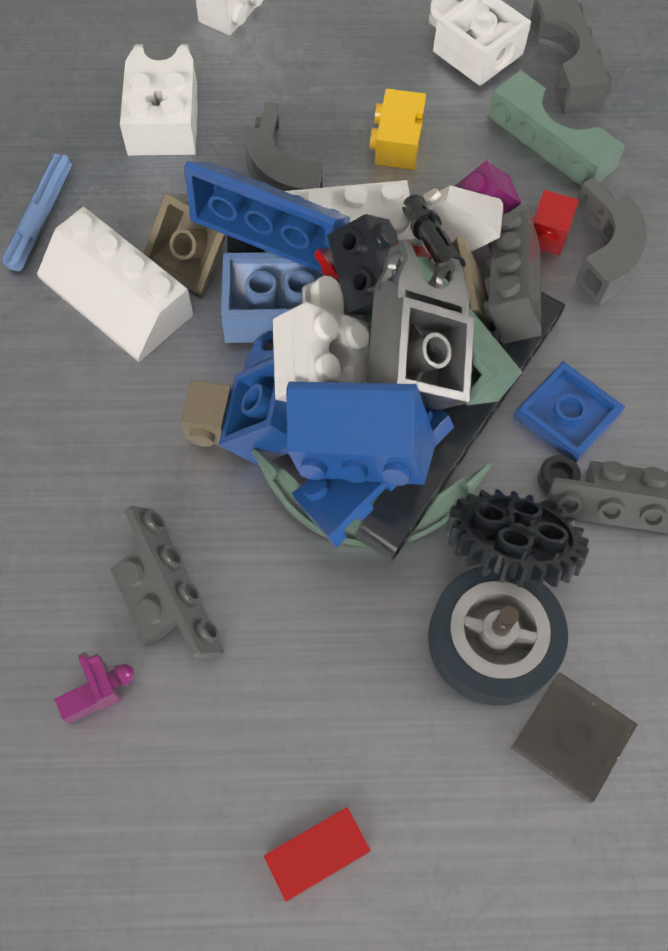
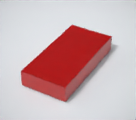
[263,807,371,902]

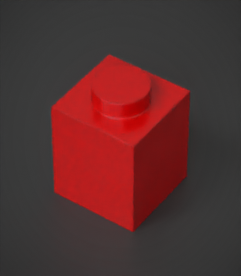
[533,190,579,255]

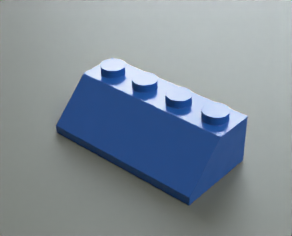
[184,161,350,273]

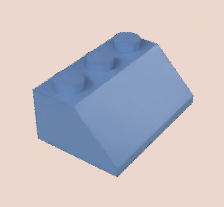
[221,252,324,343]

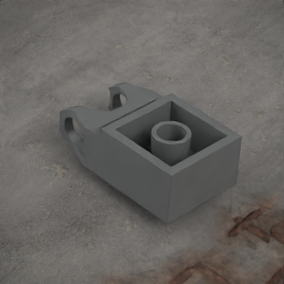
[367,242,474,410]

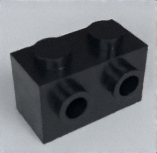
[327,214,401,316]

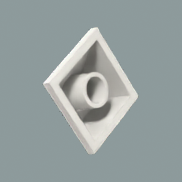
[421,186,503,265]

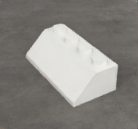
[37,206,193,362]

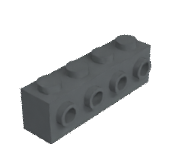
[483,210,541,344]

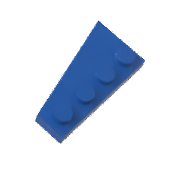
[291,408,454,547]

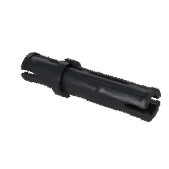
[402,194,466,279]

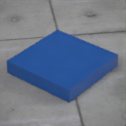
[513,361,625,463]

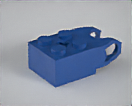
[219,331,289,465]

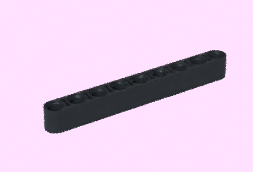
[355,291,566,561]

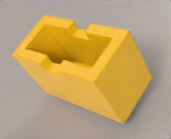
[369,89,426,170]

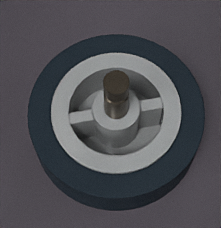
[428,566,568,706]

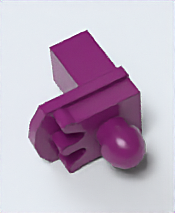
[55,652,134,724]

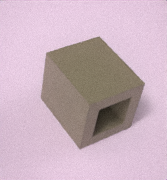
[181,380,231,447]

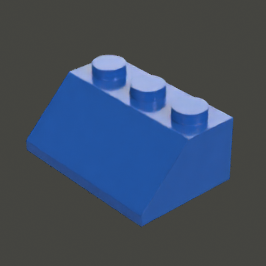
[286,381,436,486]

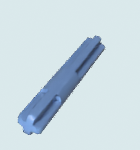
[1,154,72,272]

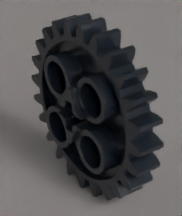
[446,489,589,589]

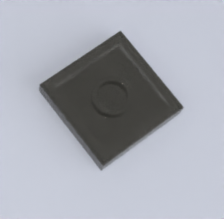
[511,672,638,803]

